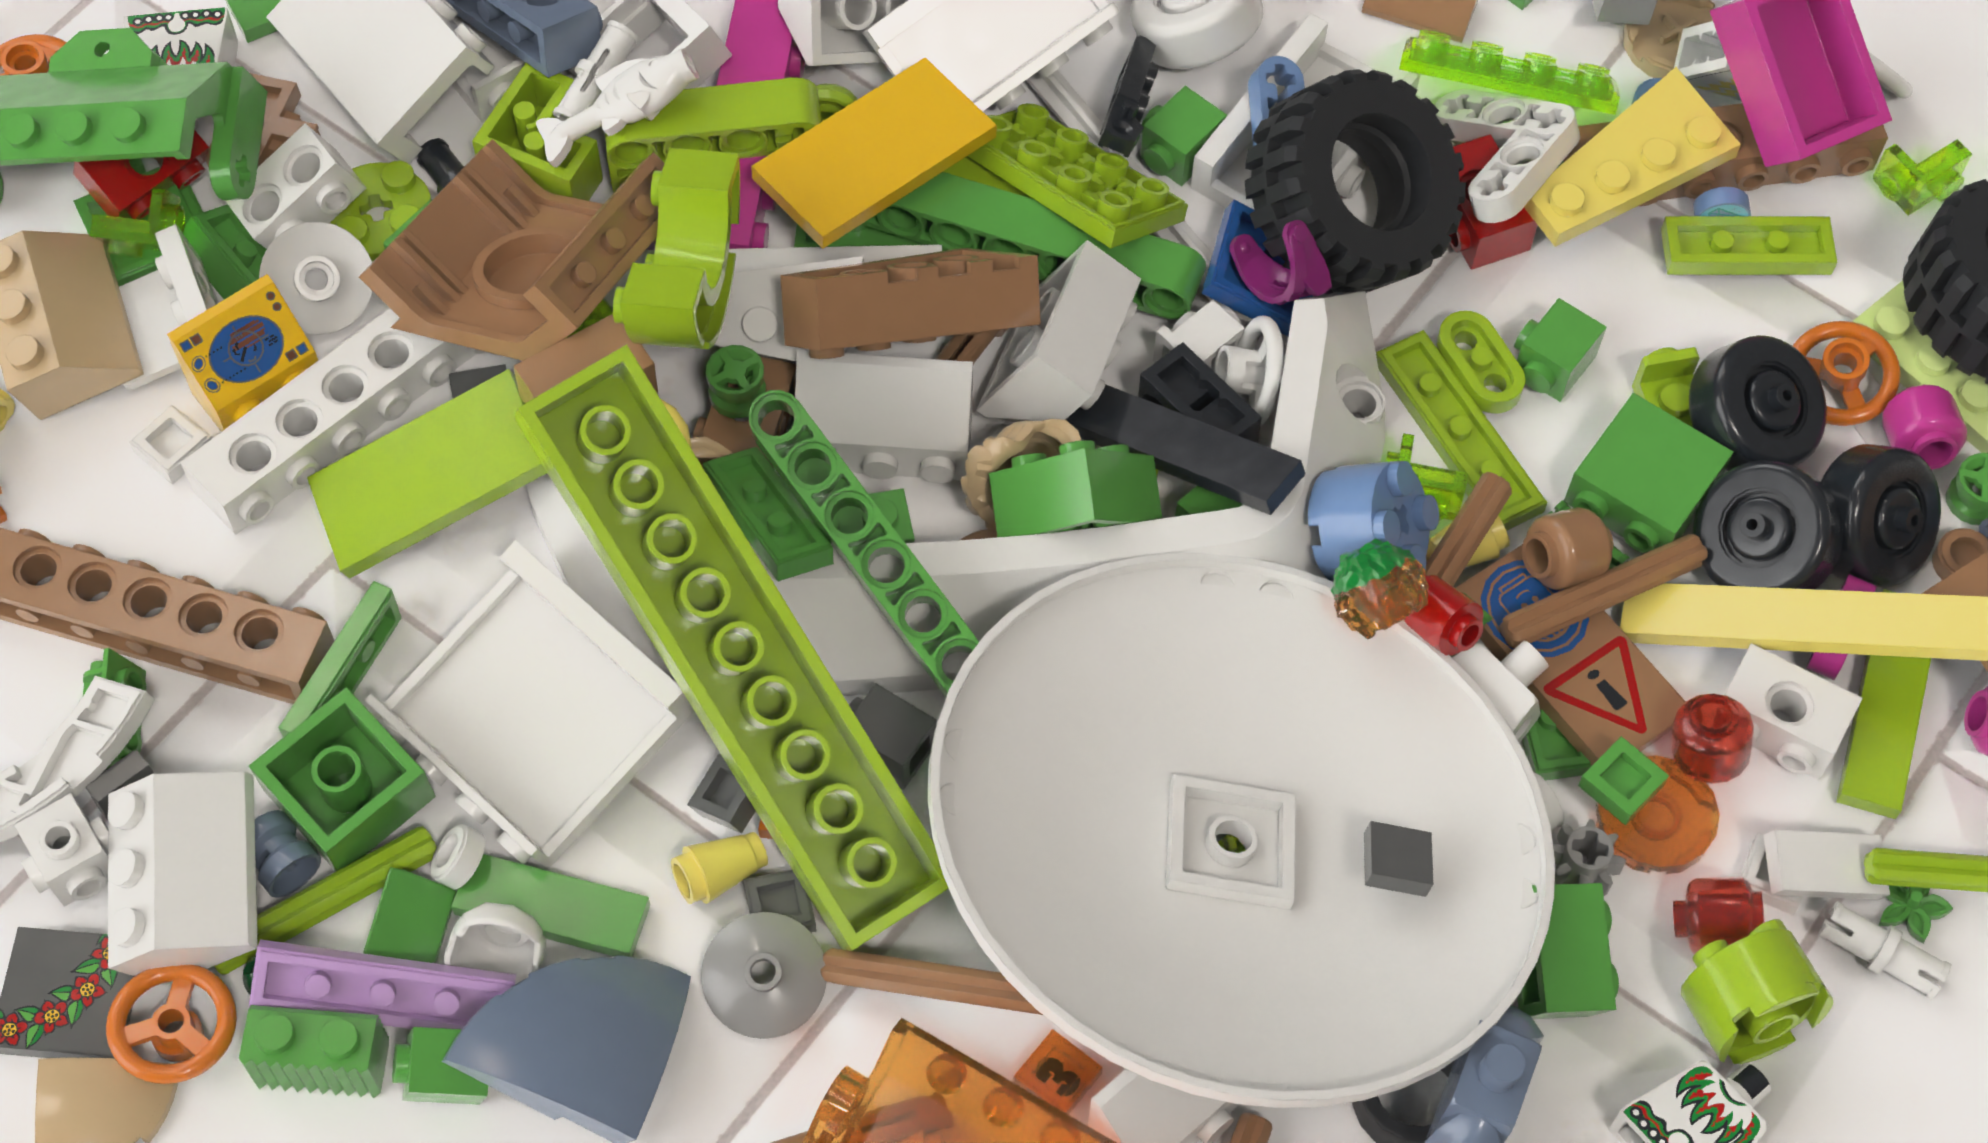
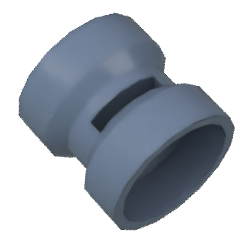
[255,810,321,898]

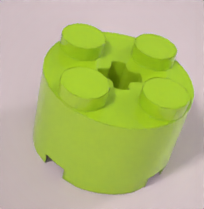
[1681,919,1833,1064]

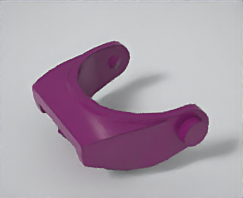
[1230,220,1332,305]

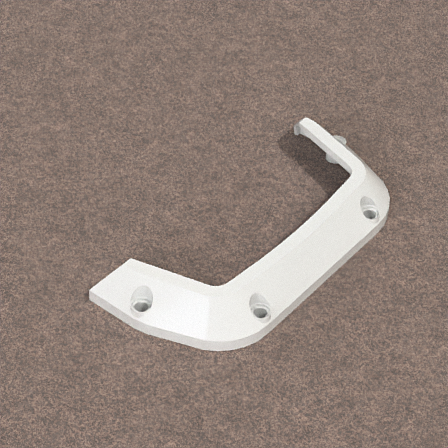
[521,291,1385,696]

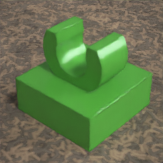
[1578,736,1669,826]

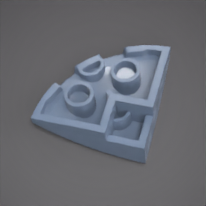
[442,956,691,1143]

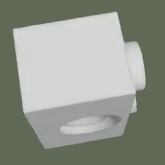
[1709,643,1862,780]

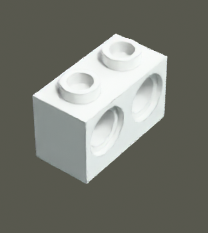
[225,123,366,249]

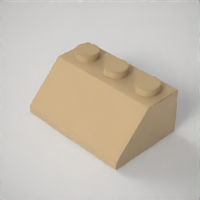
[0,230,144,420]

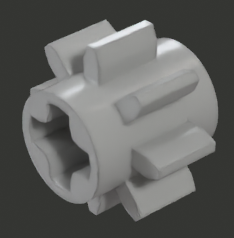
[1553,819,1626,896]

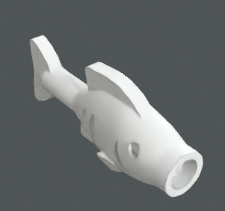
[536,48,699,167]

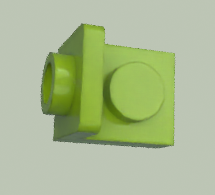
[1632,347,1700,427]

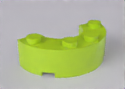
[613,148,740,349]

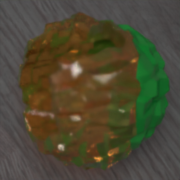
[1330,538,1430,639]

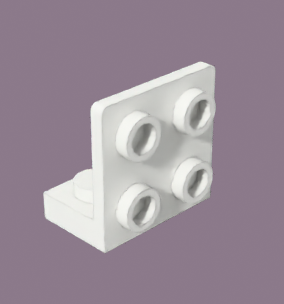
[119,224,217,390]

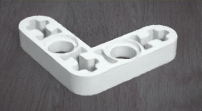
[1435,89,1580,223]

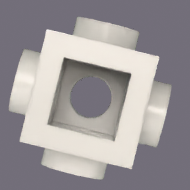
[14,793,108,907]

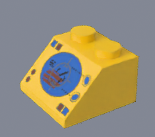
[167,274,319,432]

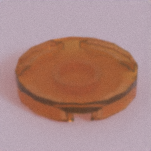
[1595,755,1720,874]

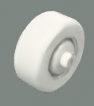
[1130,0,1263,69]

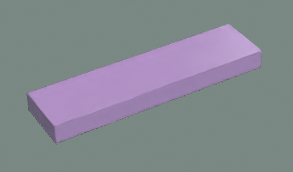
[249,939,516,1029]

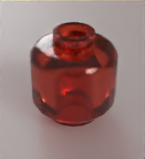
[1671,693,1754,784]
[1673,876,1765,955]

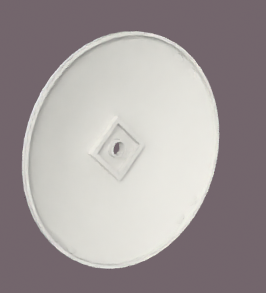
[928,553,1555,1108]

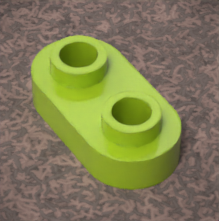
[1436,311,1525,414]

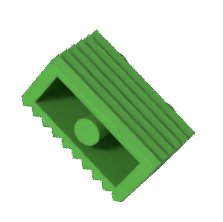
[239,1005,389,1099]

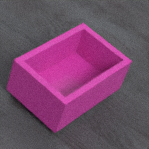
[1709,0,1892,167]

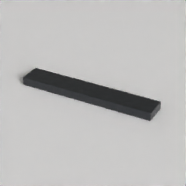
[1065,384,1306,515]

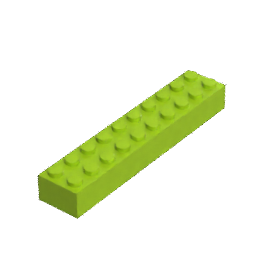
[514,344,949,951]

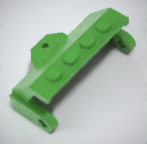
[0,28,268,203]

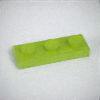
[1661,216,1838,275]

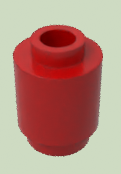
[1393,573,1484,656]

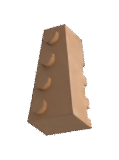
[780,248,1041,359]

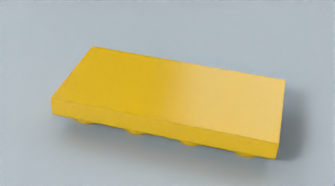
[751,57,997,249]

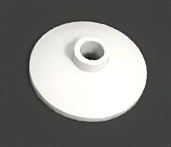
[259,222,373,335]

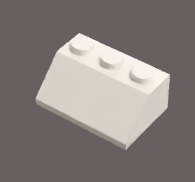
[778,0,906,66]
[976,240,1141,421]
[794,350,973,483]
[108,771,258,986]
[1086,1069,1240,1143]

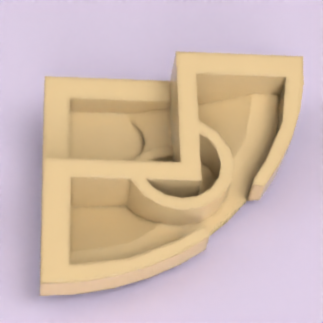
[35,1058,178,1143]

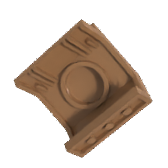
[359,139,664,361]

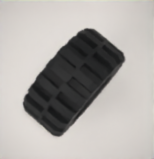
[1245,69,1466,293]
[1902,179,1988,384]

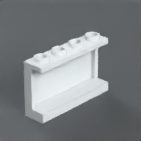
[267,0,495,164]
[862,0,1120,111]
[1191,12,1421,209]

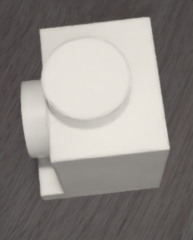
[1153,299,1245,371]

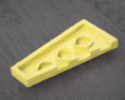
[1524,67,1741,247]

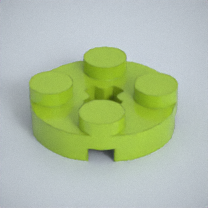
[330,160,432,262]

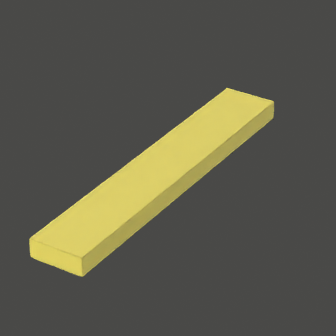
[1620,583,1988,661]

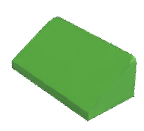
[182,204,267,299]
[363,867,457,963]

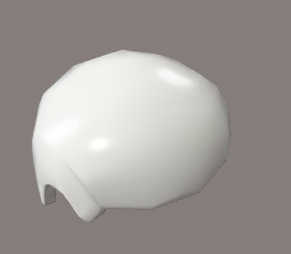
[444,902,546,984]

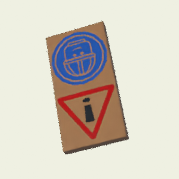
[1455,544,1694,766]

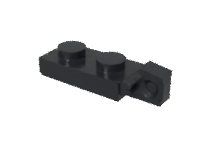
[1098,35,1159,158]

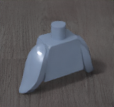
[1424,1006,1544,1143]

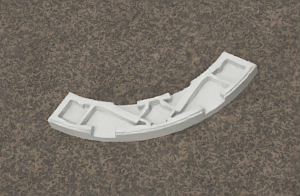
[0,676,155,843]

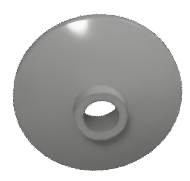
[701,912,827,1039]

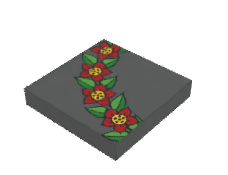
[0,927,134,1059]

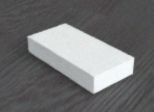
[1763,829,1890,900]

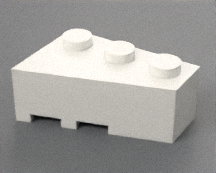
[714,256,864,363]

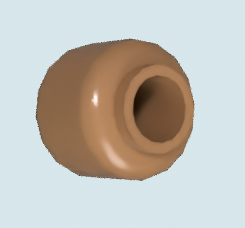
[1522,507,1614,590]

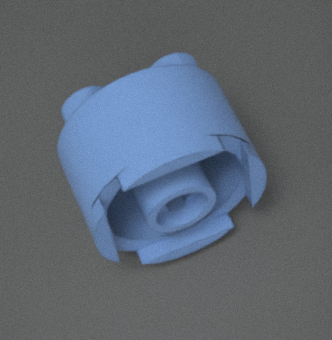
[1308,461,1439,583]

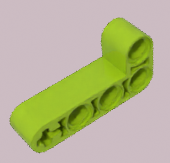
[605,78,822,192]

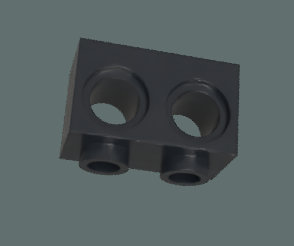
[1138,342,1262,443]

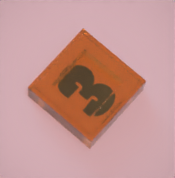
[1013,1029,1103,1122]

